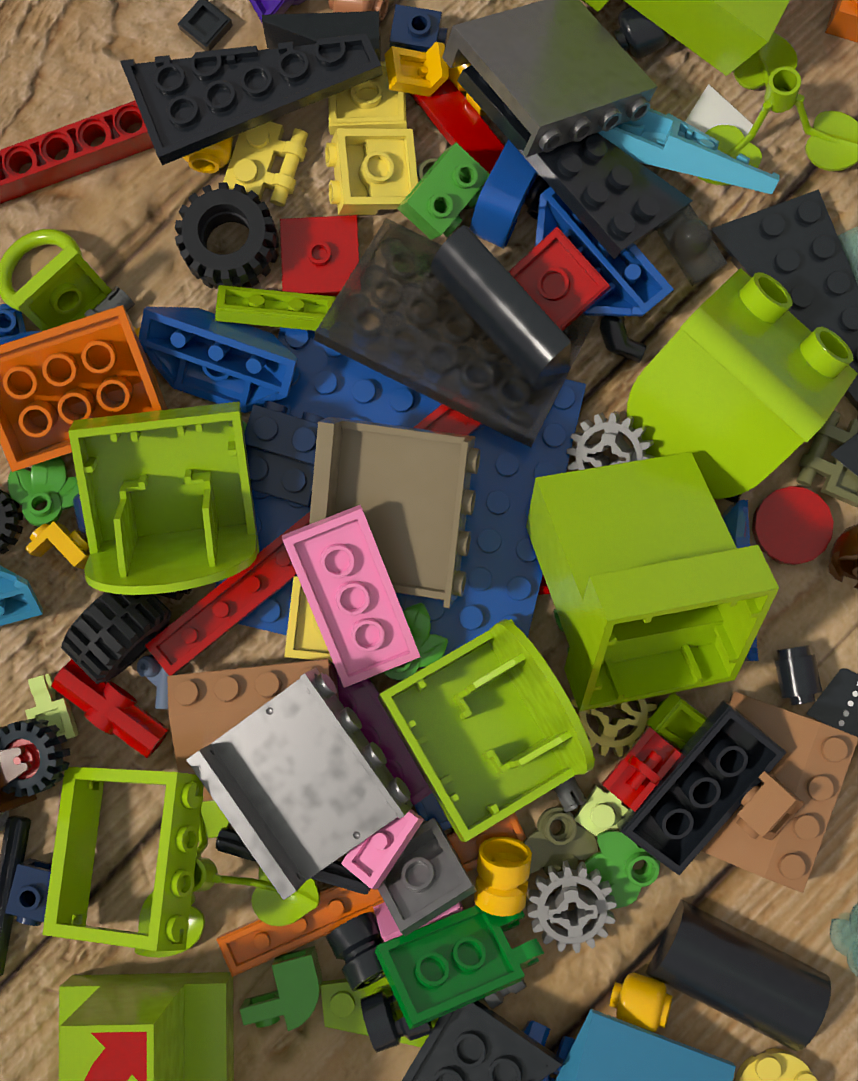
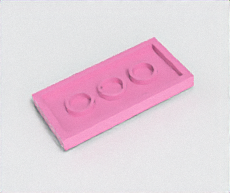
[282,504,421,688]

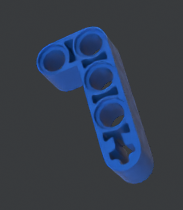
[469,139,539,249]

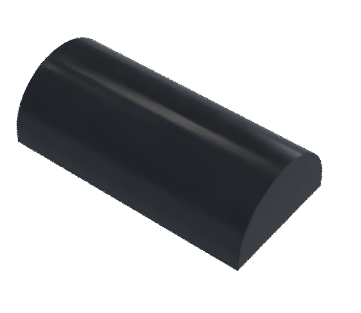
[431,225,571,390]
[617,700,787,875]
[646,899,831,1051]

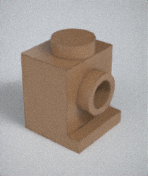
[736,771,805,840]

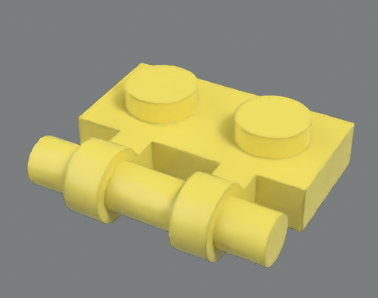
[223,121,308,207]

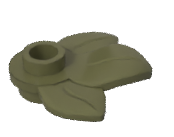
[523,807,598,887]

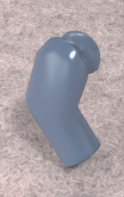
[137,655,177,710]

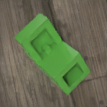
[239,946,322,1031]

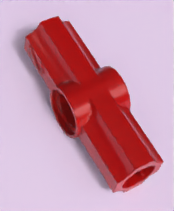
[51,659,170,758]

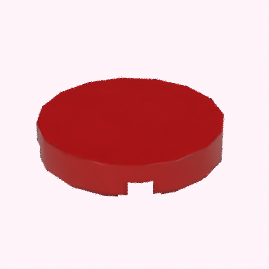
[752,486,834,565]

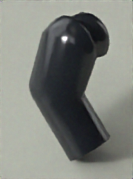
[599,316,647,363]

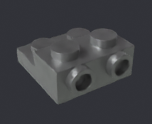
[378,818,477,936]

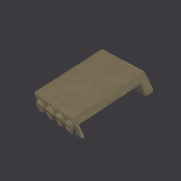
[309,417,480,608]

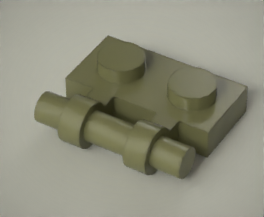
[796,411,858,507]

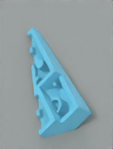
[597,108,780,194]

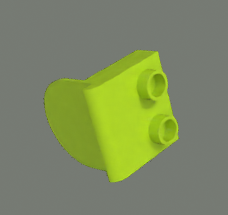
[626,268,858,499]
[68,401,260,595]
[378,619,596,842]

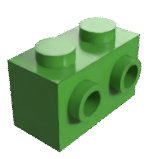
[397,142,490,240]

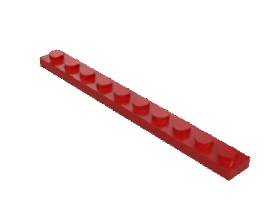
[145,392,483,676]

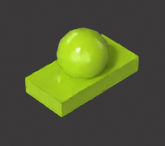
[646,692,708,749]

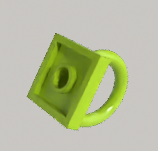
[0,229,112,331]

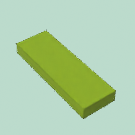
[215,285,336,333]

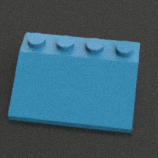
[555,1009,736,1081]

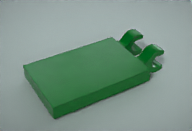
[375,905,544,1030]

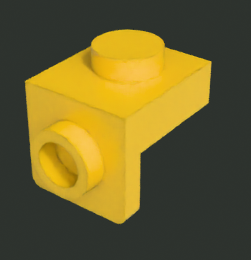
[384,42,450,97]
[25,521,90,570]

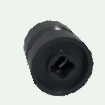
[326,912,385,991]
[360,991,433,1053]

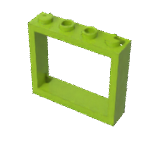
[42,767,204,951]

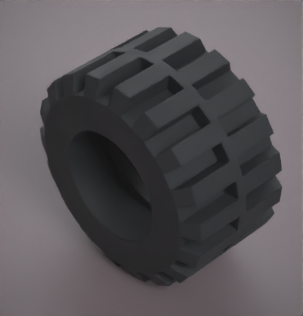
[175,182,279,289]
[61,592,172,684]

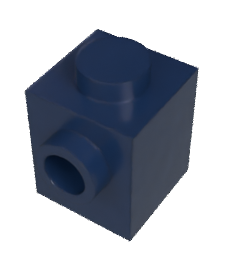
[389,4,448,53]
[5,858,52,926]

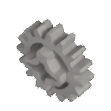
[567,411,655,470]
[527,861,617,953]

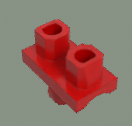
[602,727,682,812]

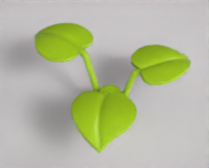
[698,32,858,186]
[135,801,320,958]

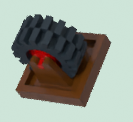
[0,718,70,814]

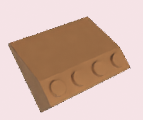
[167,659,339,802]
[701,691,858,893]

